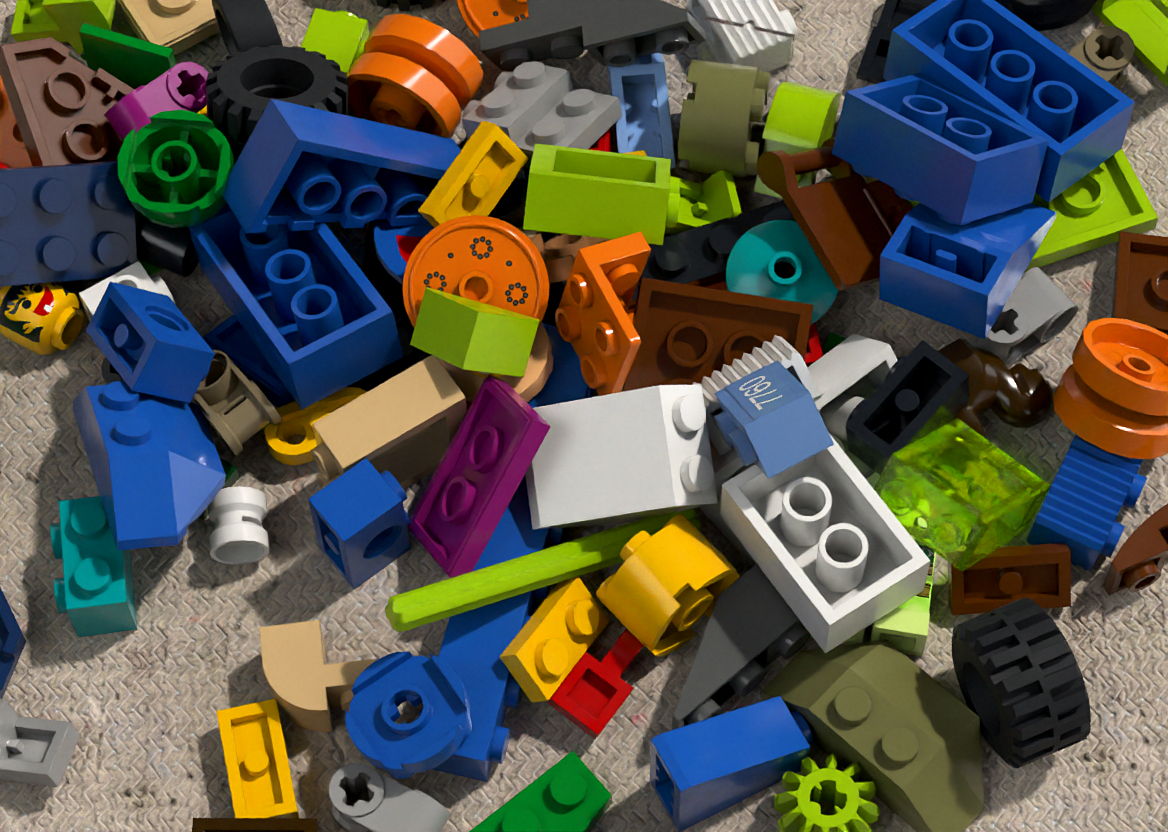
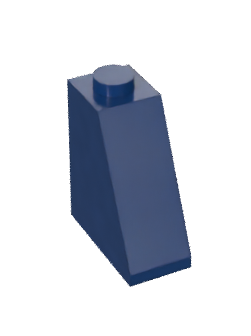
[650,696,813,832]

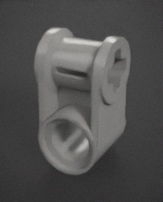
[969,267,1078,368]
[329,763,451,832]

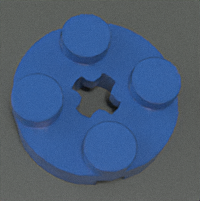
[345,651,473,779]

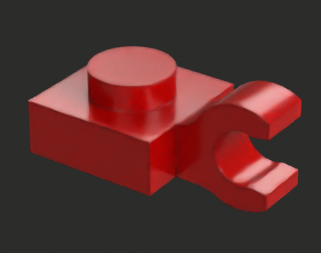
[547,629,644,739]

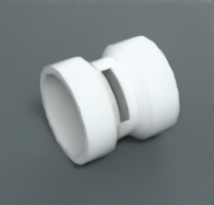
[208,486,269,565]

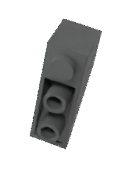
[672,563,811,730]

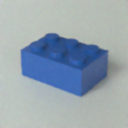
[832,73,1049,226]

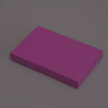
[407,374,551,578]

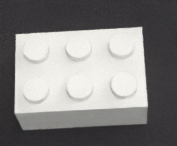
[720,433,930,653]

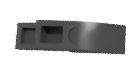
[479,0,707,71]

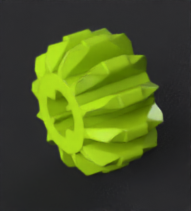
[774,753,880,832]

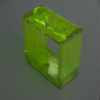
[873,419,1051,572]

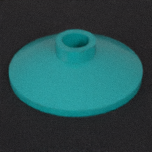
[725,220,838,325]

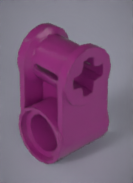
[104,62,209,141]

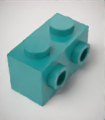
[50,496,137,638]

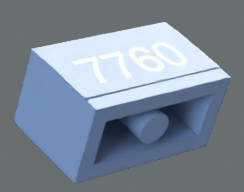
[714,360,834,479]

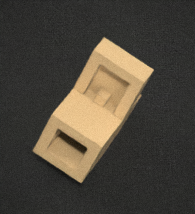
[259,620,380,732]

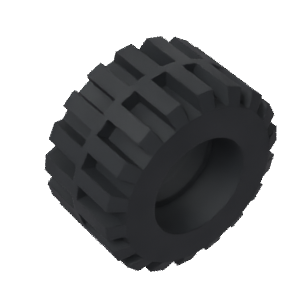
[206,45,348,165]
[952,598,1091,768]

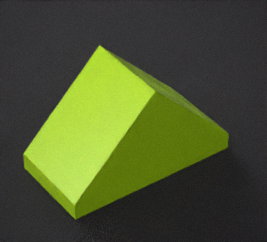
[410,287,540,377]

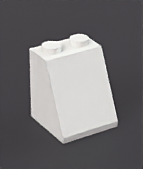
[525,384,718,530]

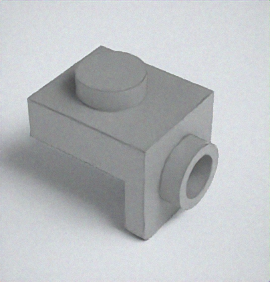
[0,699,81,787]

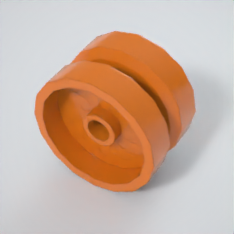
[346,14,484,138]
[1053,318,1168,459]

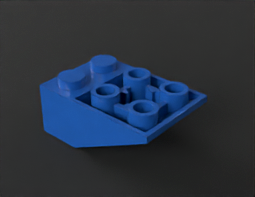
[879,203,1057,339]

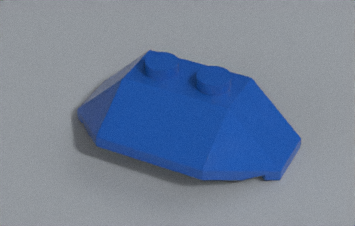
[73,381,226,551]

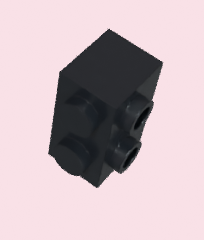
[845,340,970,486]

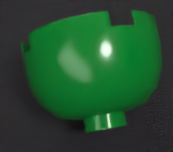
[117,110,234,228]

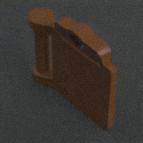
[757,138,913,291]

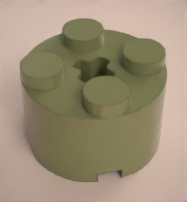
[678,59,771,178]

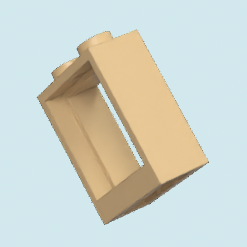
[311,355,467,489]

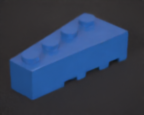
[222,99,461,233]

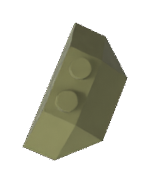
[760,639,984,832]

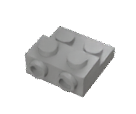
[462,61,622,168]

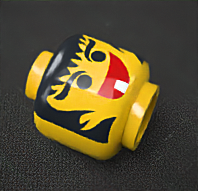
[0,282,84,355]

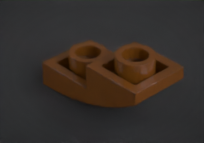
[1103,504,1168,595]

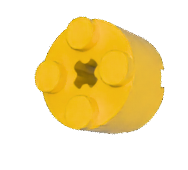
[596,514,740,657]

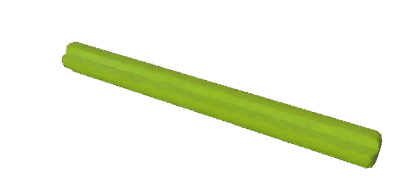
[385,508,701,632]

